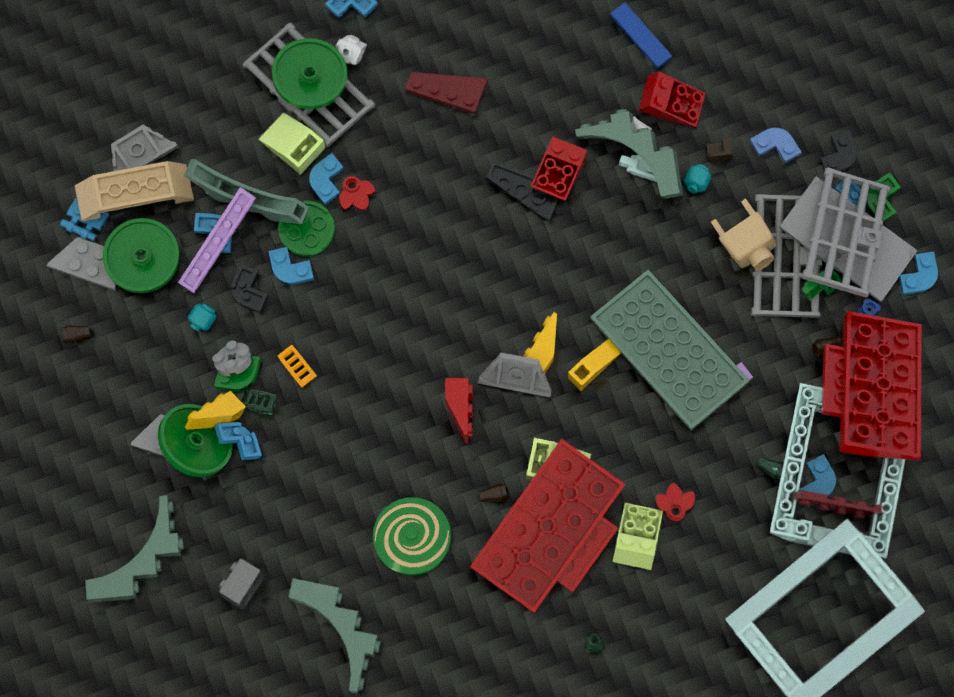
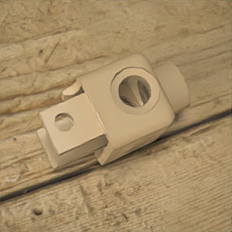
[711,199,776,271]

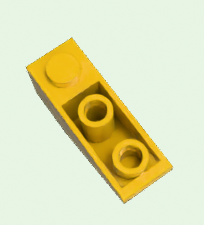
[523,312,557,374]
[568,339,621,391]
[185,391,246,430]

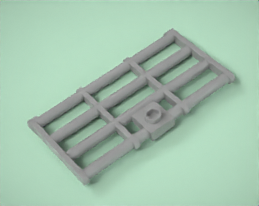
[243,22,376,147]
[802,168,890,297]
[751,194,822,318]

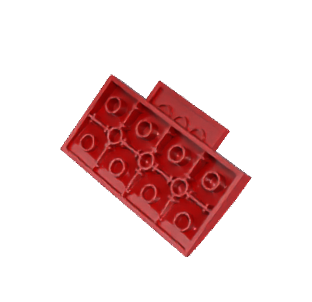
[822,311,922,460]
[470,439,625,613]

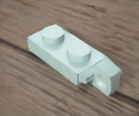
[619,154,657,182]

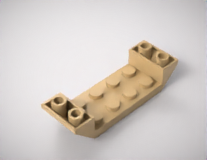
[75,161,194,222]

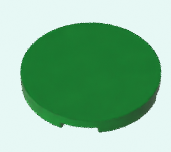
[278,201,335,257]

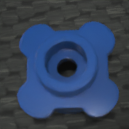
[858,298,881,316]

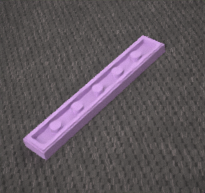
[178,187,256,293]

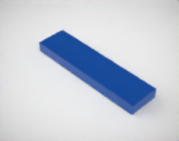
[610,2,672,69]

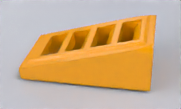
[277,345,317,388]

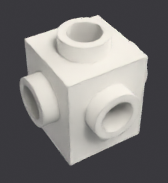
[335,35,367,65]

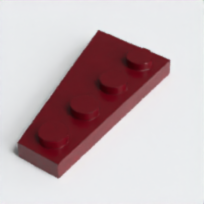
[405,72,488,114]
[793,490,882,519]

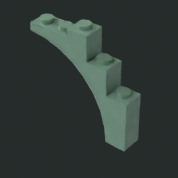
[575,109,683,199]
[184,159,309,224]
[86,495,184,603]
[289,579,381,694]

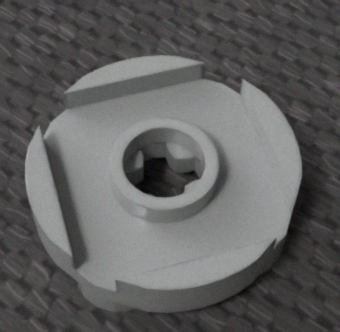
[212,341,252,376]

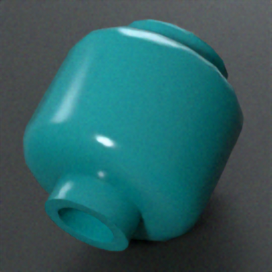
[684,164,711,193]
[188,302,216,332]

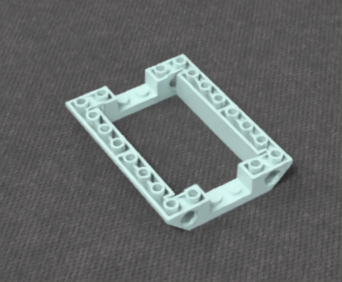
[770,383,905,559]
[725,519,925,697]

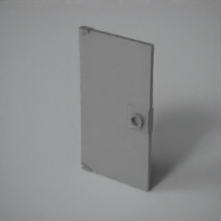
[779,176,917,302]

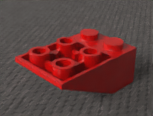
[639,72,706,127]
[530,136,587,201]
[445,378,473,444]

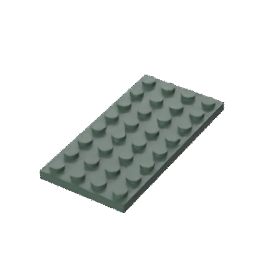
[590,270,750,431]

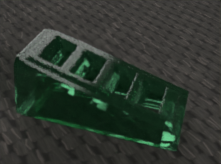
[237,388,277,415]

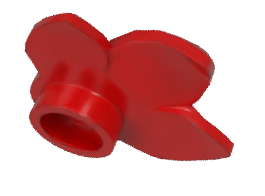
[339,176,375,210]
[656,483,695,521]

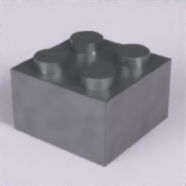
[219,558,264,610]

